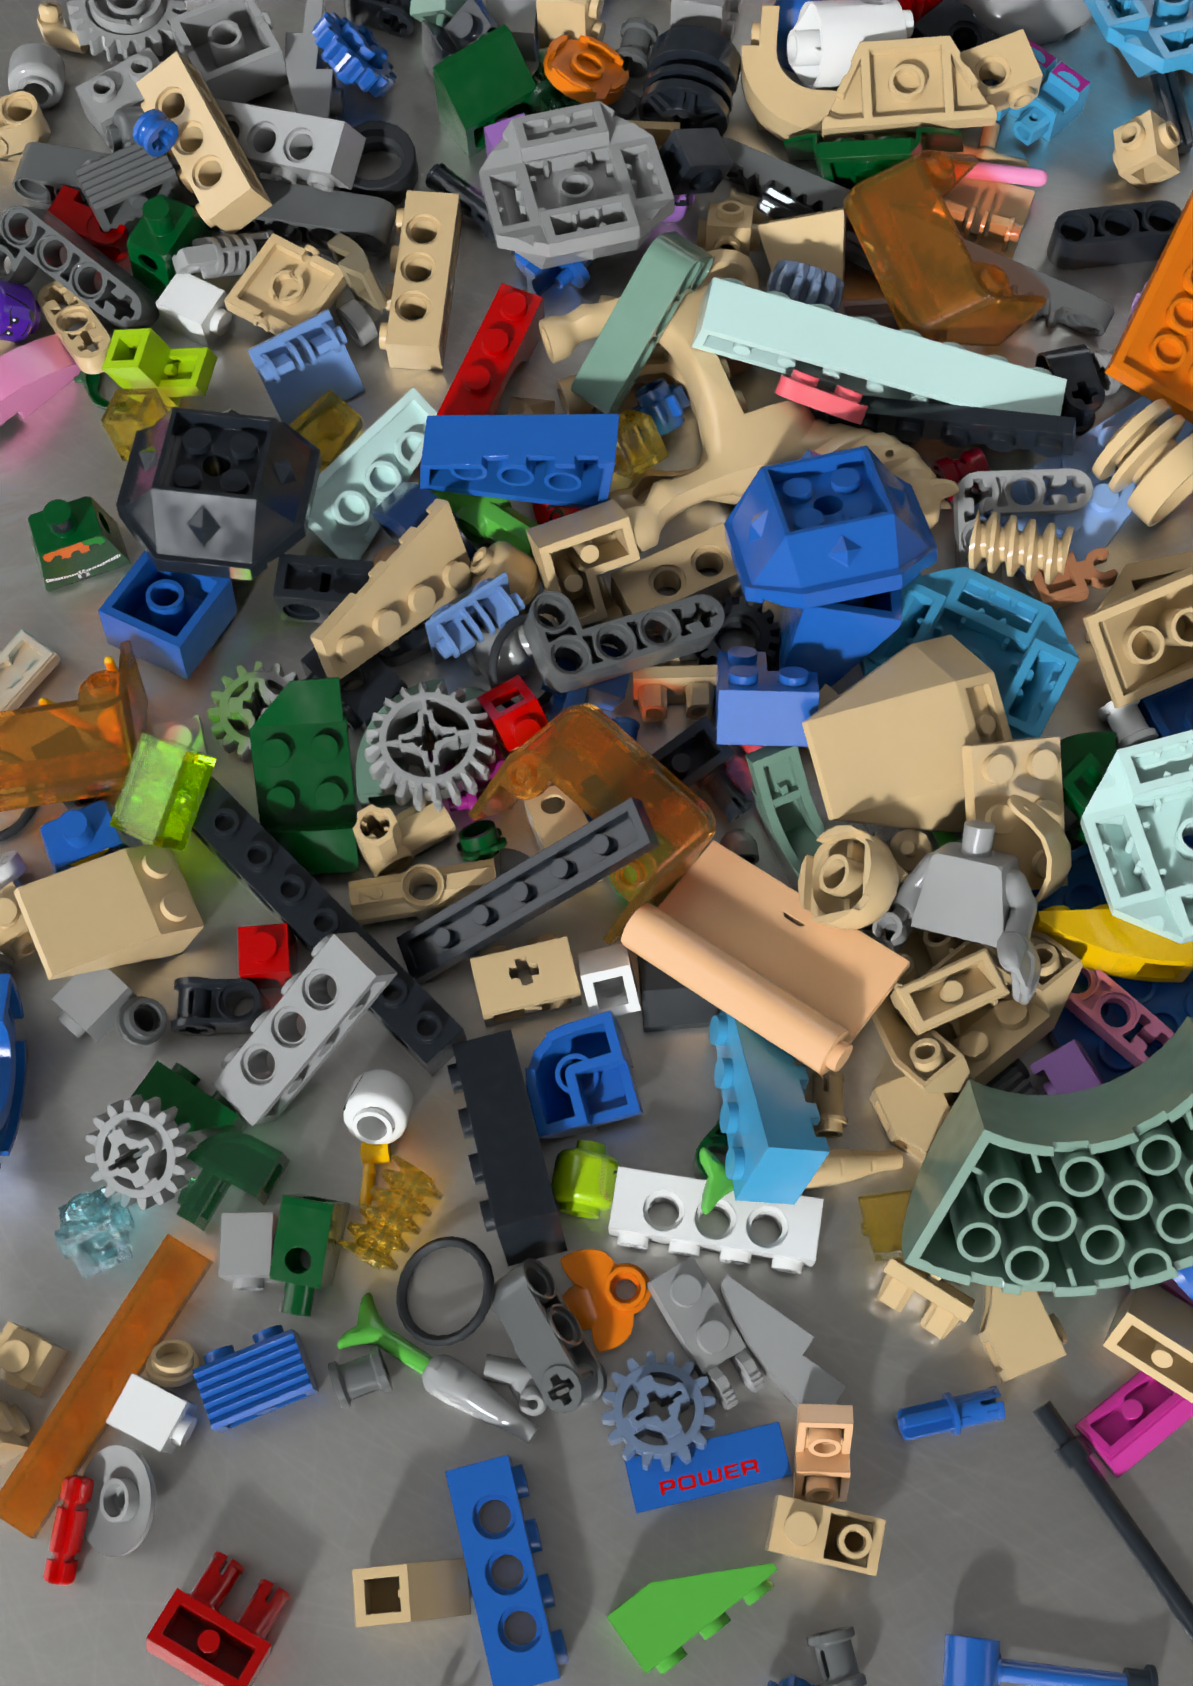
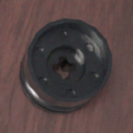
[638,26,741,136]

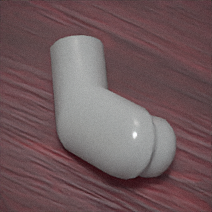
[482,1354,547,1416]

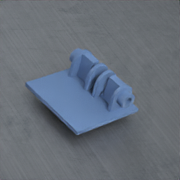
[247,309,365,428]
[425,572,525,665]

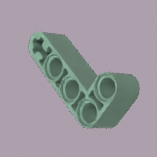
[571,231,714,414]

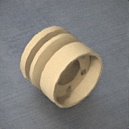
[1092,398,1193,527]

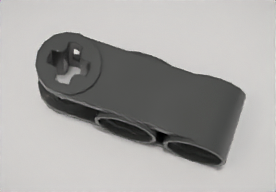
[490,1258,607,1414]

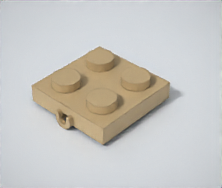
[224,233,348,335]

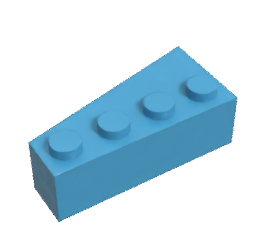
[709,1010,830,1205]

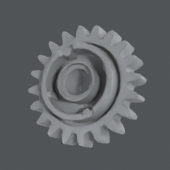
[67,0,187,62]

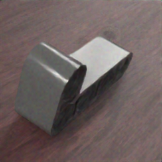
[0,206,160,328]
[524,591,725,693]

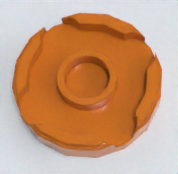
[543,35,629,105]

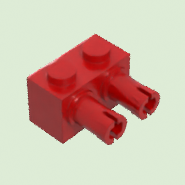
[146,1551,291,1686]

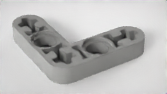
[953,468,1093,584]

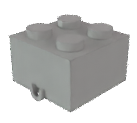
[168,0,289,103]

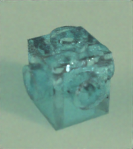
[54,1186,135,1280]

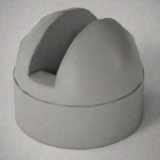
[720,829,759,865]

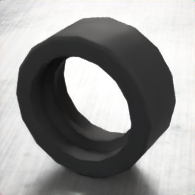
[341,121,418,206]

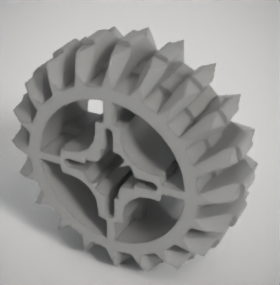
[364,681,497,812]

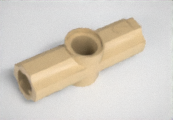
[348,858,497,925]

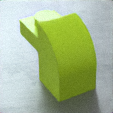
[102,328,218,407]

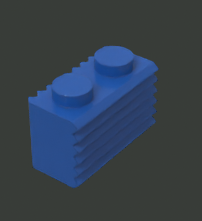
[192,1325,319,1433]

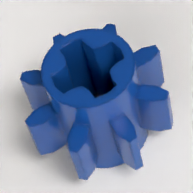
[630,378,690,436]

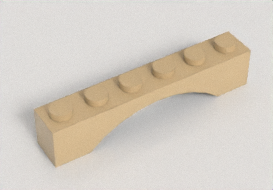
[869,1075,1067,1384]

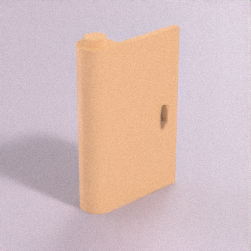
[621,840,910,1075]

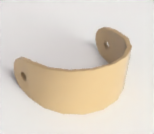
[1007,795,1072,905]

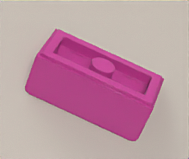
[1075,1371,1193,1478]

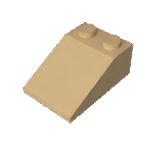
[1082,566,1193,708]
[14,841,204,980]

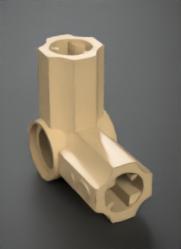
[352,801,456,877]

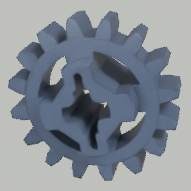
[601,1351,716,1472]

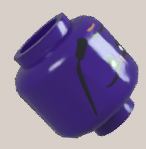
[0,280,41,343]

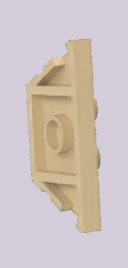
[822,36,997,137]

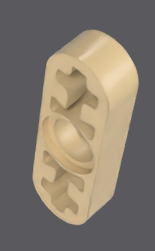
[37,281,111,374]

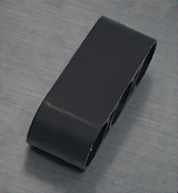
[1047,200,1182,270]

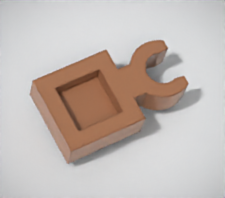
[1029,548,1118,610]

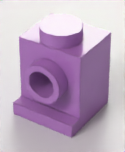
[1029,1039,1105,1095]

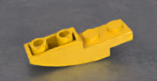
[1032,904,1193,982]

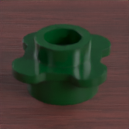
[456,820,508,861]

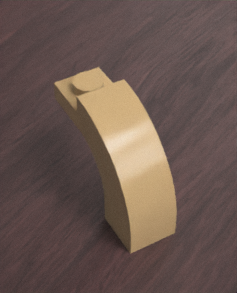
[741,5,840,142]

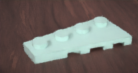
[306,387,438,560]

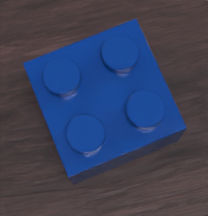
[98,550,238,680]

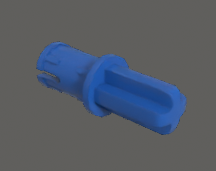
[896,1386,1005,1441]

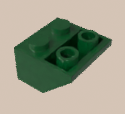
[432,24,539,158]

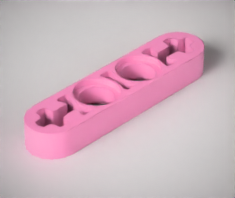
[1065,968,1174,1068]

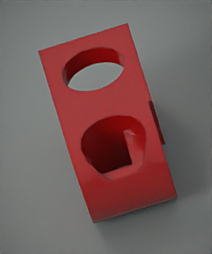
[48,185,130,263]

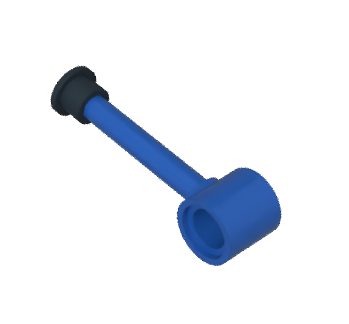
[942,1634,1159,1686]

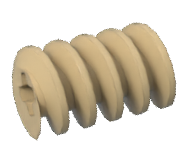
[968,509,1074,585]

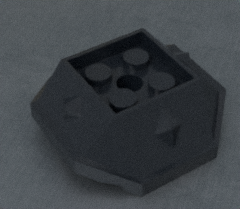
[116,407,322,580]

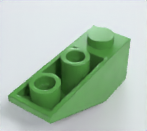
[607,1563,778,1675]

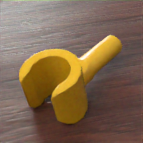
[358,1142,391,1207]

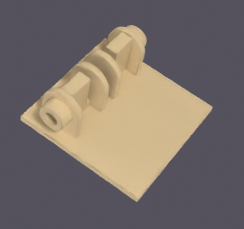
[931,176,1036,259]

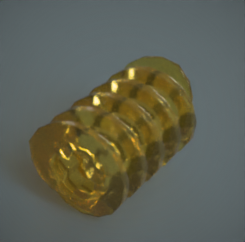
[337,1155,444,1271]

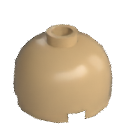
[798,825,899,930]

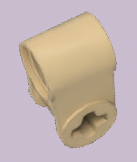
[0,91,51,159]

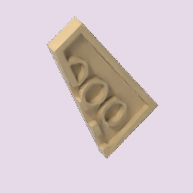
[310,498,473,680]

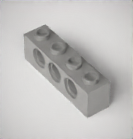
[215,99,366,192]
[212,932,397,1126]

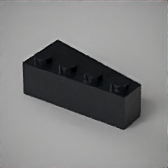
[447,1029,568,1267]

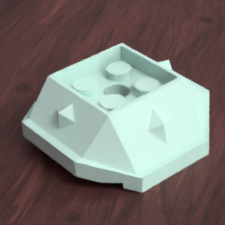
[1080,730,1193,944]

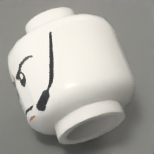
[343,1069,414,1144]

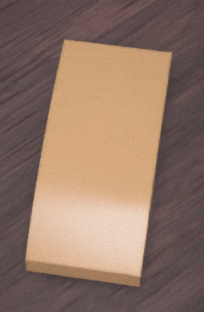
[793,1404,854,1505]

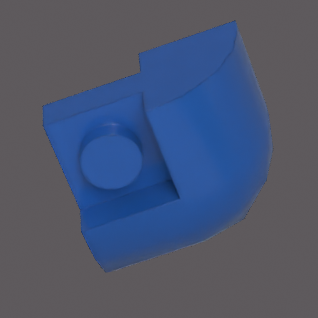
[525,1010,643,1139]

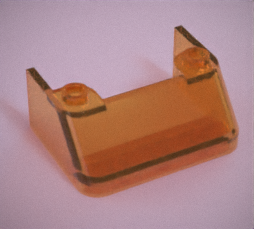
[843,150,1047,346]
[0,640,148,812]
[468,703,716,945]

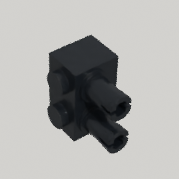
[626,716,754,851]

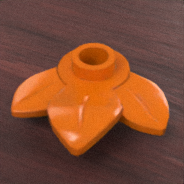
[560,1249,651,1352]

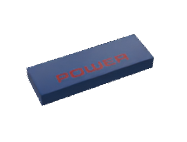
[624,1422,792,1514]

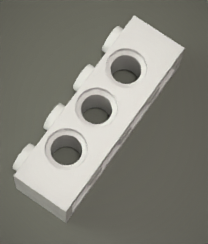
[608,1166,824,1274]

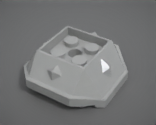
[479,101,675,269]

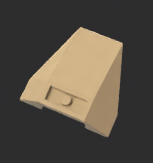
[802,634,1013,834]
[871,912,1083,1093]

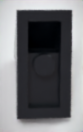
[422,0,499,79]

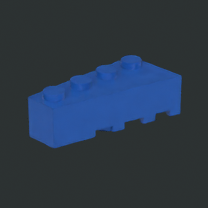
[420,414,619,509]

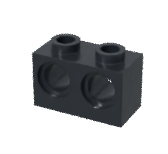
[273,554,374,624]

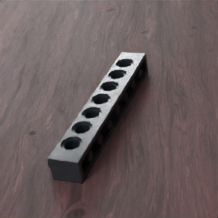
[160,760,467,1076]

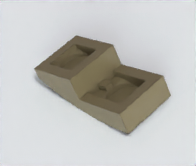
[327,233,387,311]

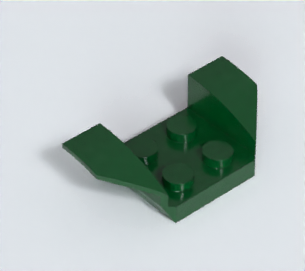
[784,127,964,200]
[249,677,359,874]

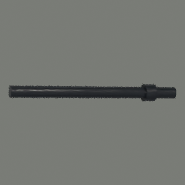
[1033,1400,1193,1642]

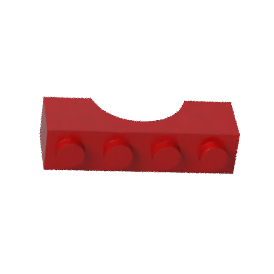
[436,283,545,416]

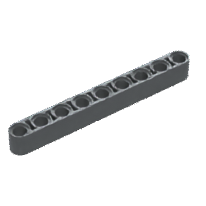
[12,142,397,257]

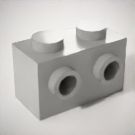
[75,47,161,148]

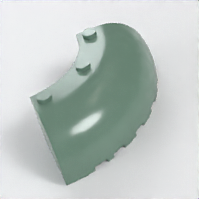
[902,1016,1193,1297]

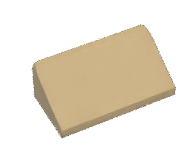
[890,948,1010,1037]

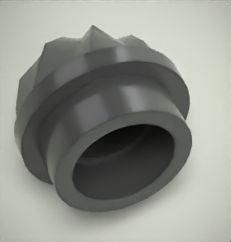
[117,996,167,1046]

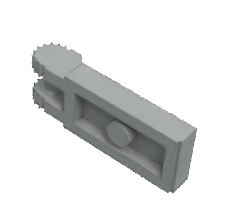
[646,1256,765,1410]

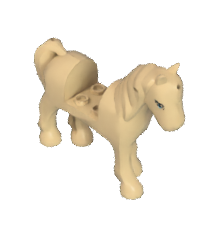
[539,249,959,555]

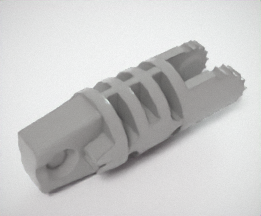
[172,230,274,279]

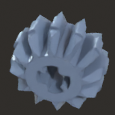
[766,259,845,312]

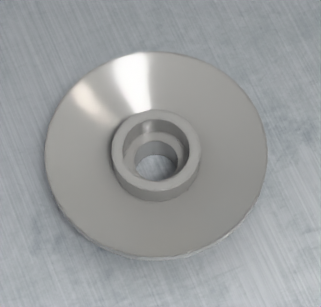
[83,1445,156,1557]

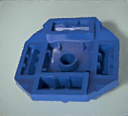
[724,446,937,609]

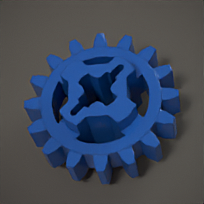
[312,12,397,97]

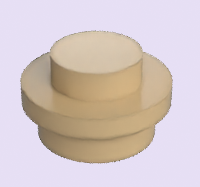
[146,1339,199,1388]

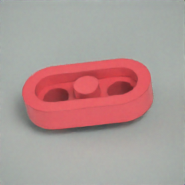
[775,369,868,425]

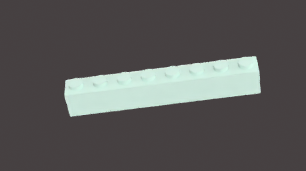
[692,277,1067,416]

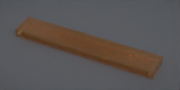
[0,1234,213,1539]

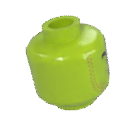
[551,1140,621,1219]

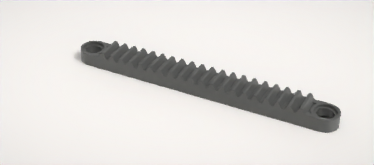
[721,136,1114,336]

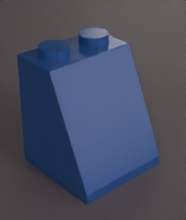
[779,589,902,691]

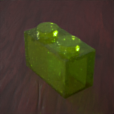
[109,732,217,851]

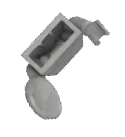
[872,820,1041,1005]

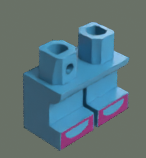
[992,37,1091,146]

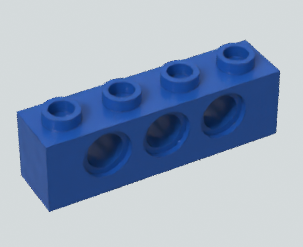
[445,1455,569,1686]

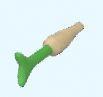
[699,1147,903,1215]

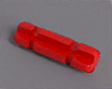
[43,1475,94,1585]

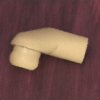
[37,1,89,54]

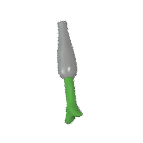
[337,1292,540,1444]

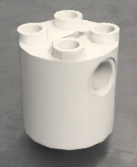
[787,0,914,91]

